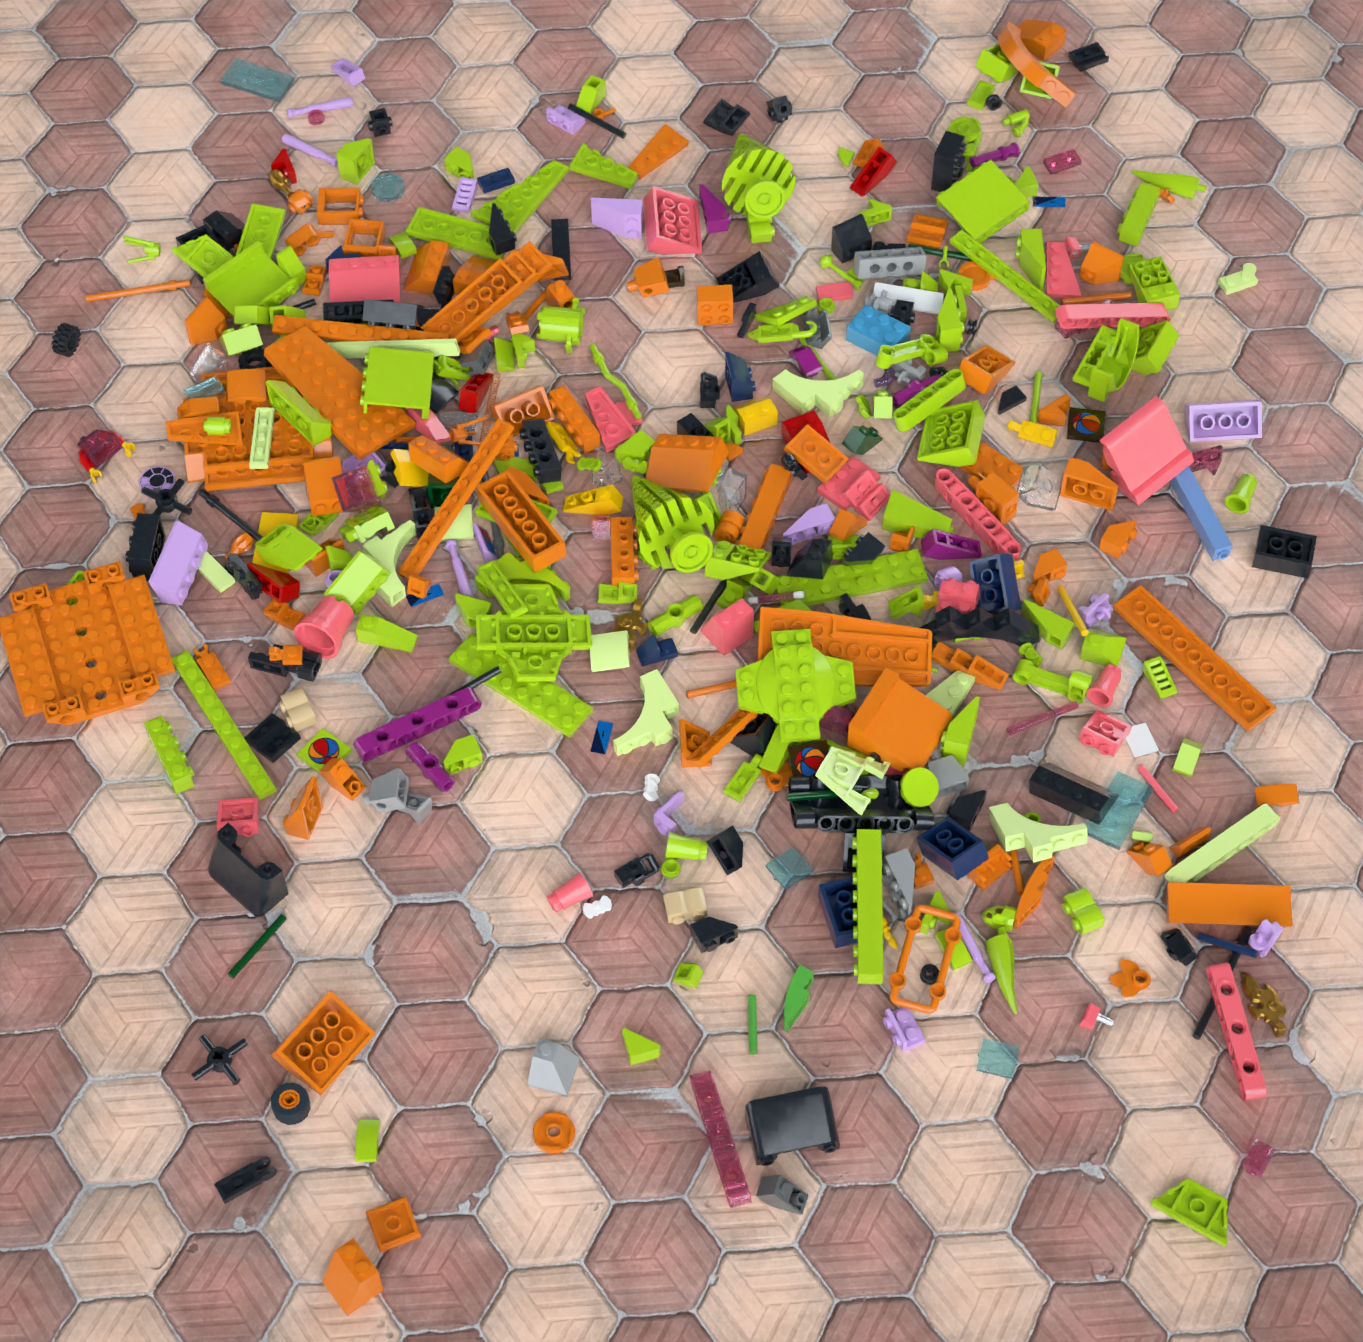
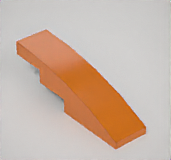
[931,642,1009,690]
[1013,855,1055,929]

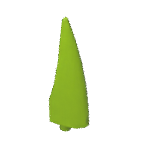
[1131,170,1207,199]
[986,927,1018,1014]

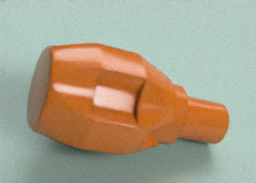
[224,532,254,560]

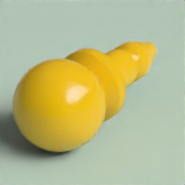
[883,917,898,950]

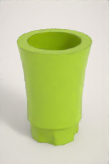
[1225,474,1258,514]
[665,831,708,861]

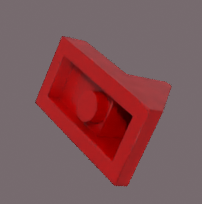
[271,148,297,185]

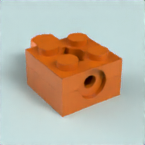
[968,471,1019,525]

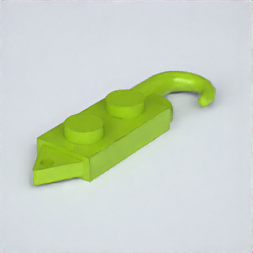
[747,321,817,343]

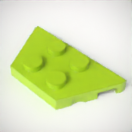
[171,235,233,278]
[1150,1178,1228,1247]

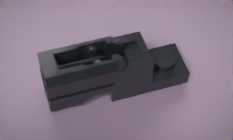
[248,644,322,682]

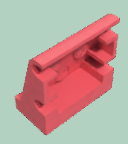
[1099,396,1194,505]

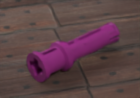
[969,142,1020,168]

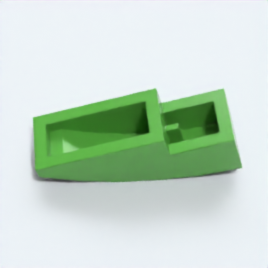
[784,965,814,1033]

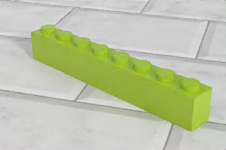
[852,829,884,984]

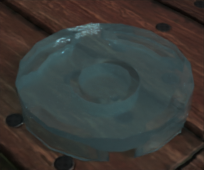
[371,173,405,202]

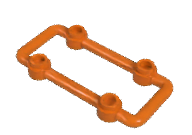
[889,904,961,1014]

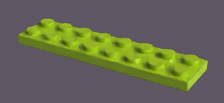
[776,548,928,606]
[448,632,593,738]

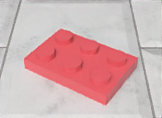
[817,456,881,510]

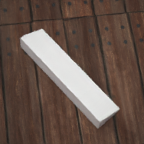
[873,282,944,314]

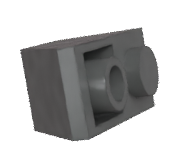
[756,1175,808,1215]

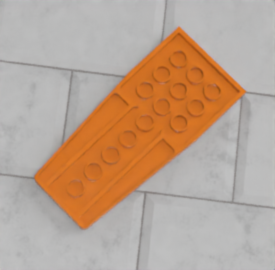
[264,327,416,460]
[757,607,932,687]

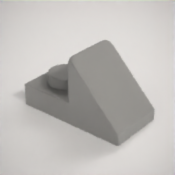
[399,792,432,825]

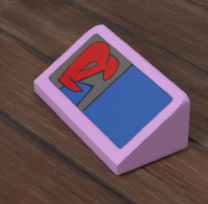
[473,523,498,563]

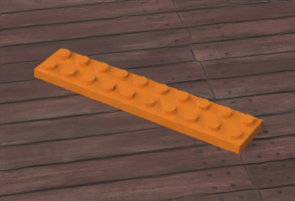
[1113,585,1277,732]

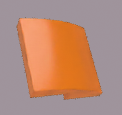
[907,214,948,249]
[226,369,266,404]

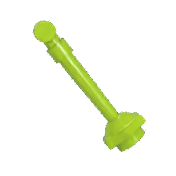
[819,254,862,290]

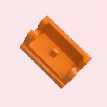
[968,844,1012,891]

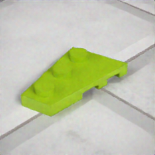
[755,296,817,326]

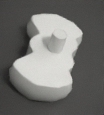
[643,773,660,801]
[583,895,612,919]

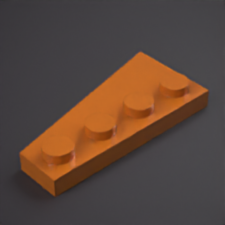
[628,124,688,179]
[166,411,243,446]

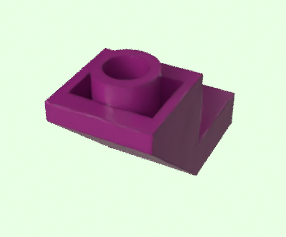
[789,345,823,377]

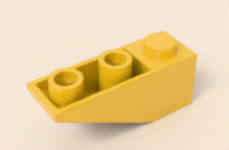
[563,484,623,515]

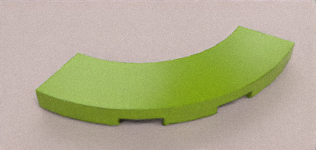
[494,458,564,494]

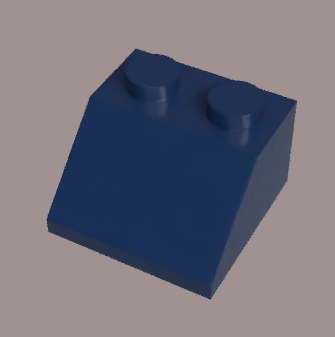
[725,352,756,402]

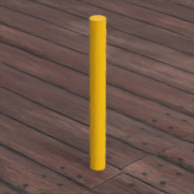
[1057,585,1089,636]

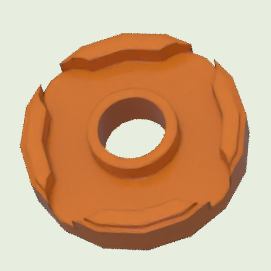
[533,1112,575,1154]

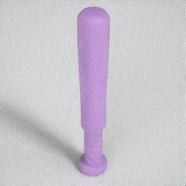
[287,97,353,118]
[282,134,338,167]
[445,539,474,598]
[951,912,996,983]

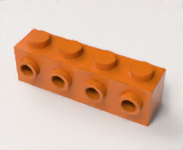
[548,385,600,454]
[610,517,638,586]

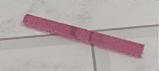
[1007,701,1079,735]

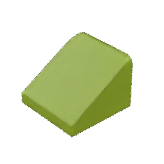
[673,963,703,988]

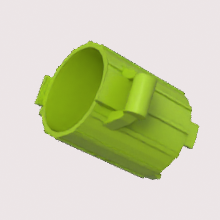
[536,298,586,354]

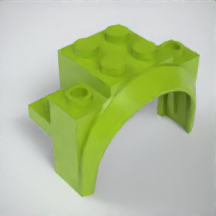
[1073,318,1139,402]

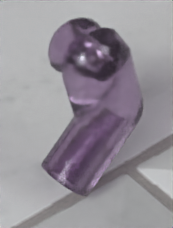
[874,367,895,388]

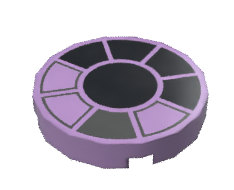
[139,466,176,498]

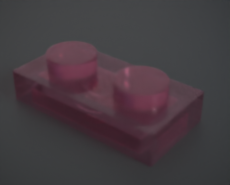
[1043,149,1082,174]

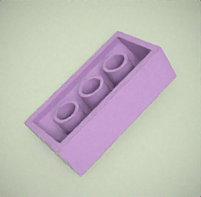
[1185,399,1262,442]
[148,521,208,605]

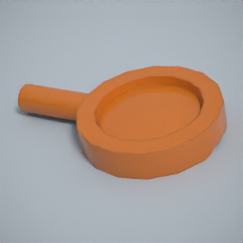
[958,261,997,291]

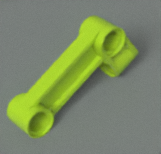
[875,334,948,369]
[1012,659,1093,704]

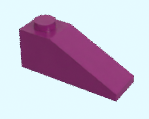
[699,184,731,233]
[921,529,982,560]

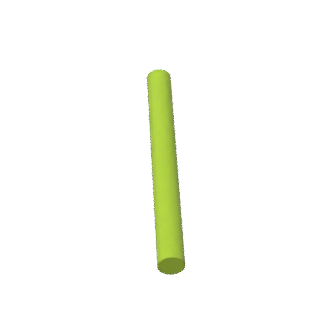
[799,338,837,380]
[1030,371,1042,424]

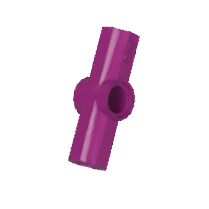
[892,374,942,409]
[406,742,455,792]

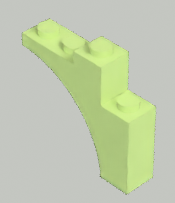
[772,369,864,417]
[362,520,416,607]
[613,669,679,756]
[989,803,1087,863]

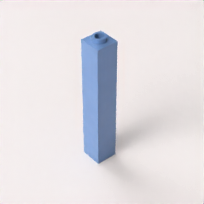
[1169,466,1232,561]

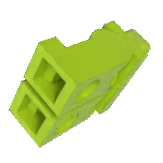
[339,504,395,544]

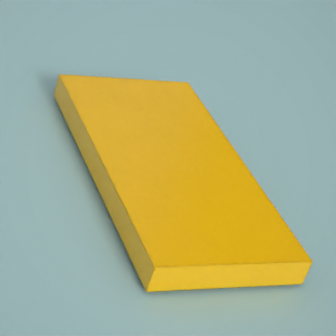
[252,512,299,574]

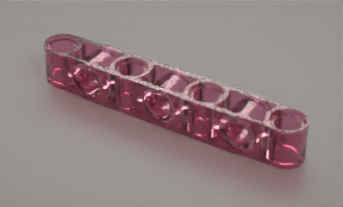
[690,1070,752,1208]

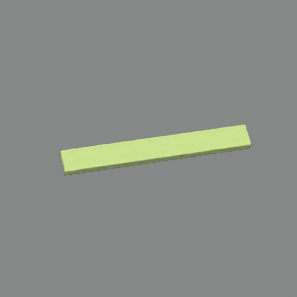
[325,339,460,359]

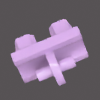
[1077,593,1112,628]
[1248,919,1283,958]

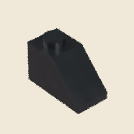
[946,790,987,831]
[707,825,743,875]

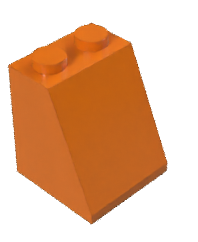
[303,456,348,516]
[322,1238,384,1316]

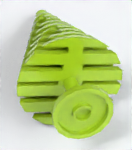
[722,134,796,219]
[631,476,714,573]

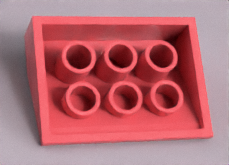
[643,186,702,255]
[329,255,401,303]

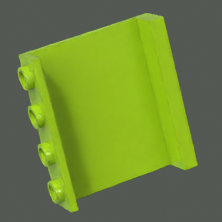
[936,160,1029,244]
[203,240,299,325]
[360,347,434,419]

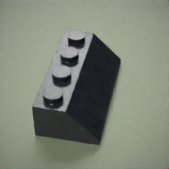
[1029,763,1119,825]

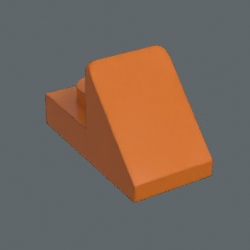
[1037,394,1071,427]
[829,509,867,541]

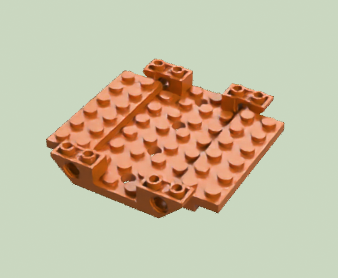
[183,367,334,491]
[0,561,175,725]

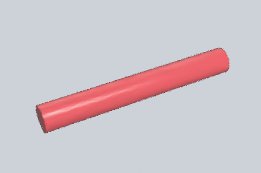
[1137,764,1179,813]

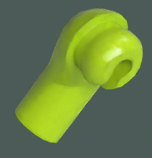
[861,787,879,804]

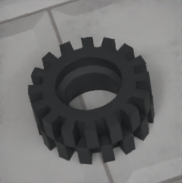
[52,323,81,357]
[238,347,272,369]

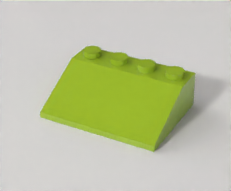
[917,400,985,467]

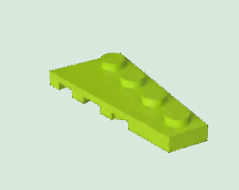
[569,143,638,189]

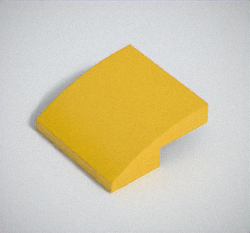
[390,449,429,488]

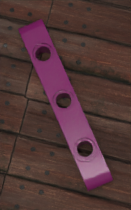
[353,687,482,761]

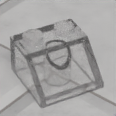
[1017,461,1062,511]
[717,467,747,513]

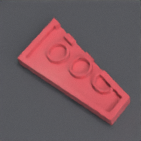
[1046,242,1082,299]
[585,386,637,453]

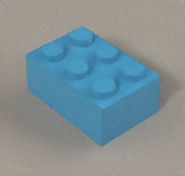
[846,304,911,356]

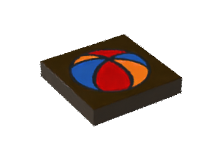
[1067,407,1106,443]
[788,740,829,779]

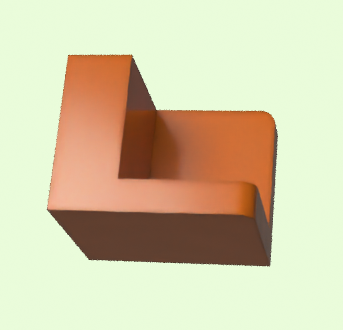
[889,527,915,552]

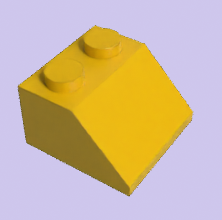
[732,397,778,436]

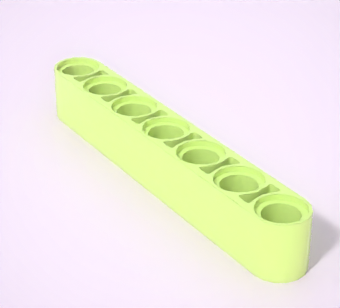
[1164,803,1281,883]

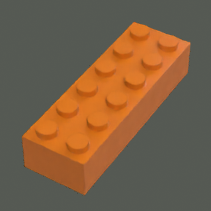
[476,470,567,573]

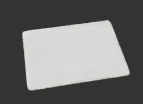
[1126,723,1159,757]

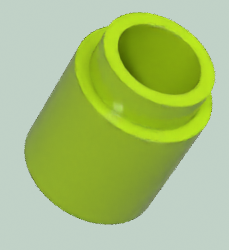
[204,417,231,435]

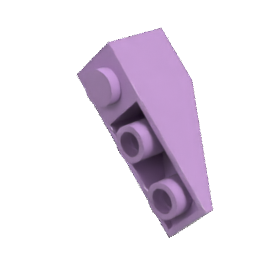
[783,503,835,545]

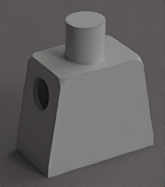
[926,751,969,798]
[362,768,409,813]

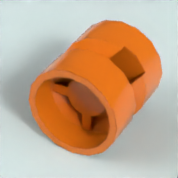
[714,510,745,544]

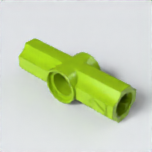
[648,595,703,637]

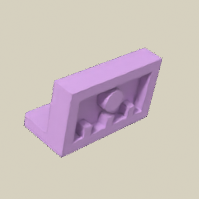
[546,105,585,134]
[883,1007,925,1053]

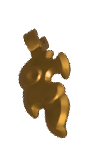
[613,599,648,653]
[1241,973,1287,1038]

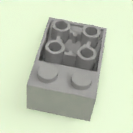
[882,849,915,921]

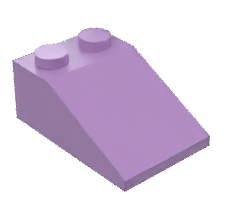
[591,198,643,239]

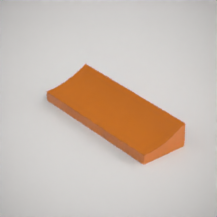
[1167,882,1293,927]

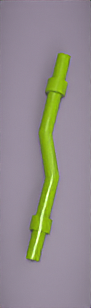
[589,343,642,419]

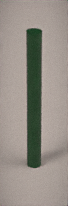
[908,244,972,262]
[786,787,862,801]
[227,914,287,979]

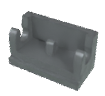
[802,308,832,349]
[460,339,495,375]

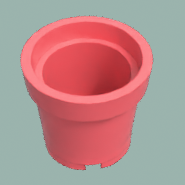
[294,596,354,659]

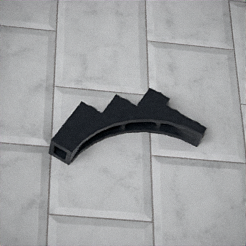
[920,605,1040,647]

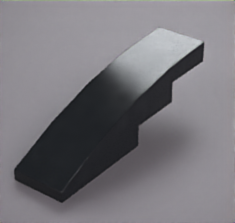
[551,219,571,281]
[408,486,438,548]

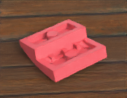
[841,470,891,521]

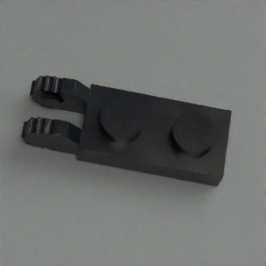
[225,553,263,600]
[214,1157,277,1204]

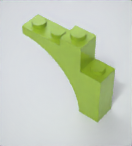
[475,552,571,602]

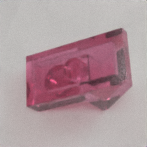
[1189,445,1223,475]
[591,516,611,540]

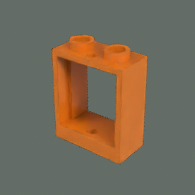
[317,188,364,225]
[343,219,385,257]

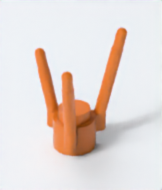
[449,416,487,446]

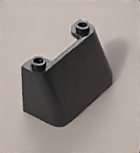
[208,823,289,916]
[745,1086,840,1166]

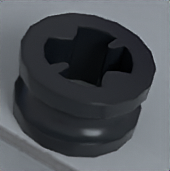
[985,94,1002,111]
[966,319,977,335]
[920,964,939,985]

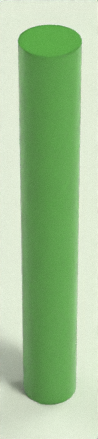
[748,995,757,1055]

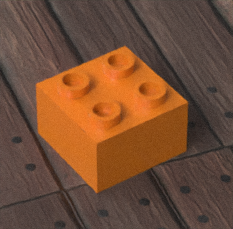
[697,285,733,325]

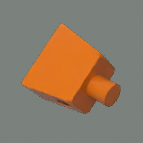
[627,257,670,297]
[546,280,575,308]

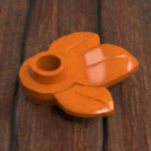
[760,761,793,791]
[1109,960,1151,997]

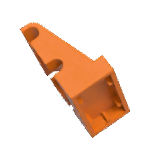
[847,667,953,772]

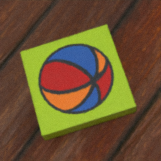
[296,728,352,773]

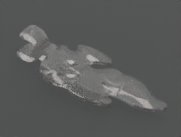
[591,447,623,487]

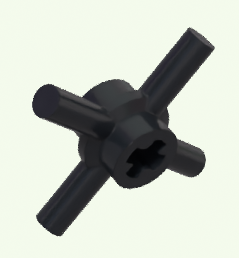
[141,478,192,515]
[191,1034,248,1085]

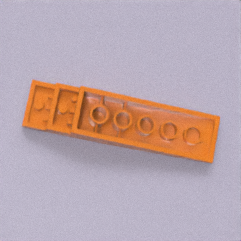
[421,241,553,343]

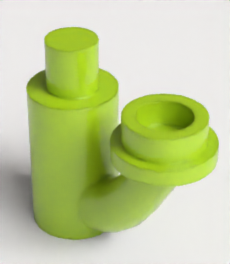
[1002,109,1030,137]

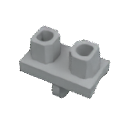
[864,289,894,316]
[893,359,926,385]

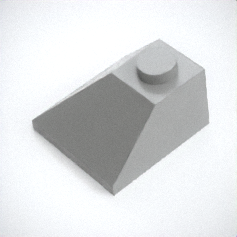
[527,1038,580,1097]

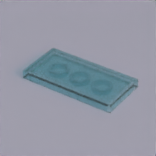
[220,59,294,102]
[1086,771,1154,850]

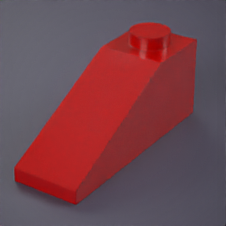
[849,147,897,197]
[458,372,494,413]
[247,562,300,604]

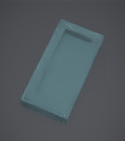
[183,376,224,400]

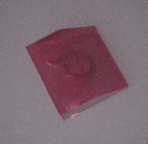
[332,465,382,513]

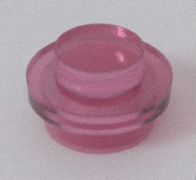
[308,110,325,125]

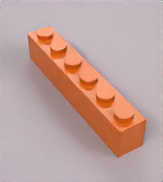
[736,464,792,549]

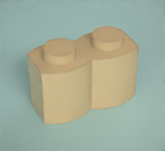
[279,687,317,732]
[663,888,708,924]

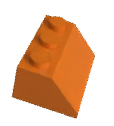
[404,240,450,295]
[489,385,555,437]
[408,435,469,483]

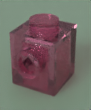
[1242,1139,1276,1177]

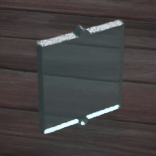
[766,847,814,890]
[977,1039,1020,1079]

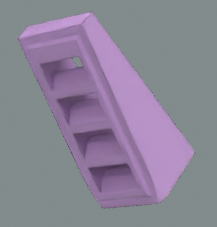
[330,58,365,86]
[452,177,478,213]

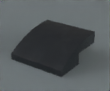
[703,99,750,136]
[430,372,459,414]
[244,714,301,763]

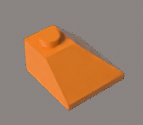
[1079,241,1124,285]
[184,297,228,345]

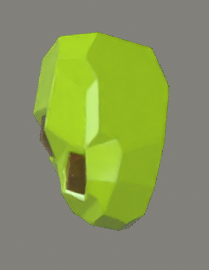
[982,905,1017,932]

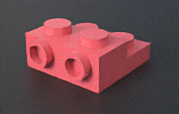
[935,578,980,614]
[1078,710,1132,757]
[216,797,259,837]

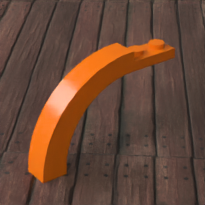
[998,21,1077,107]

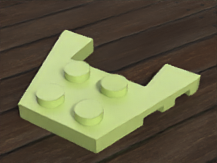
[815,747,891,815]

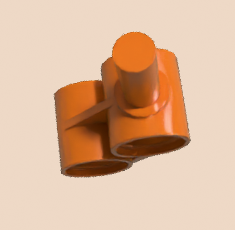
[285,224,334,257]

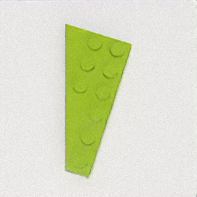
[470,160,569,234]

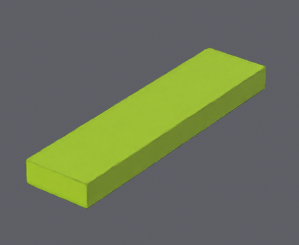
[477,560,528,620]

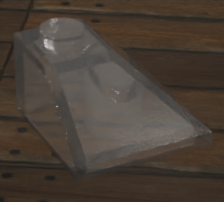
[189,342,227,376]

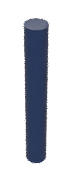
[1197,932,1258,958]

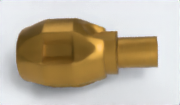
[268,169,293,197]

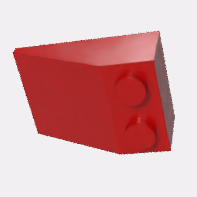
[781,410,830,474]

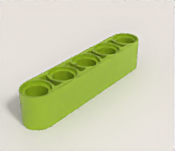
[893,369,966,432]

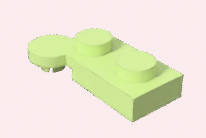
[1218,263,1258,295]

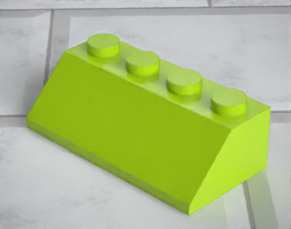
[266,380,332,447]

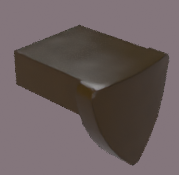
[665,266,685,288]

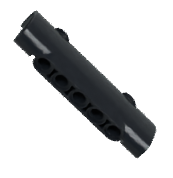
[788,773,935,833]

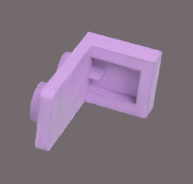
[654,791,684,837]

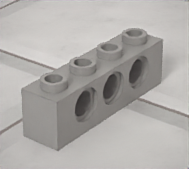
[853,247,926,279]

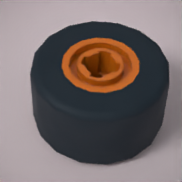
[271,1083,310,1125]

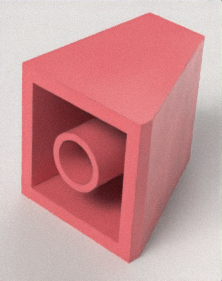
[700,598,754,656]

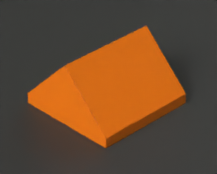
[304,538,345,577]
[679,719,712,768]

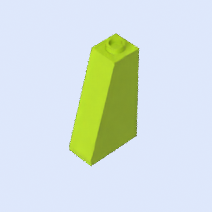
[882,490,954,539]

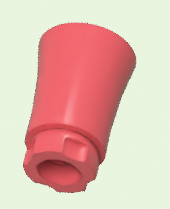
[1087,664,1122,707]
[546,872,593,913]

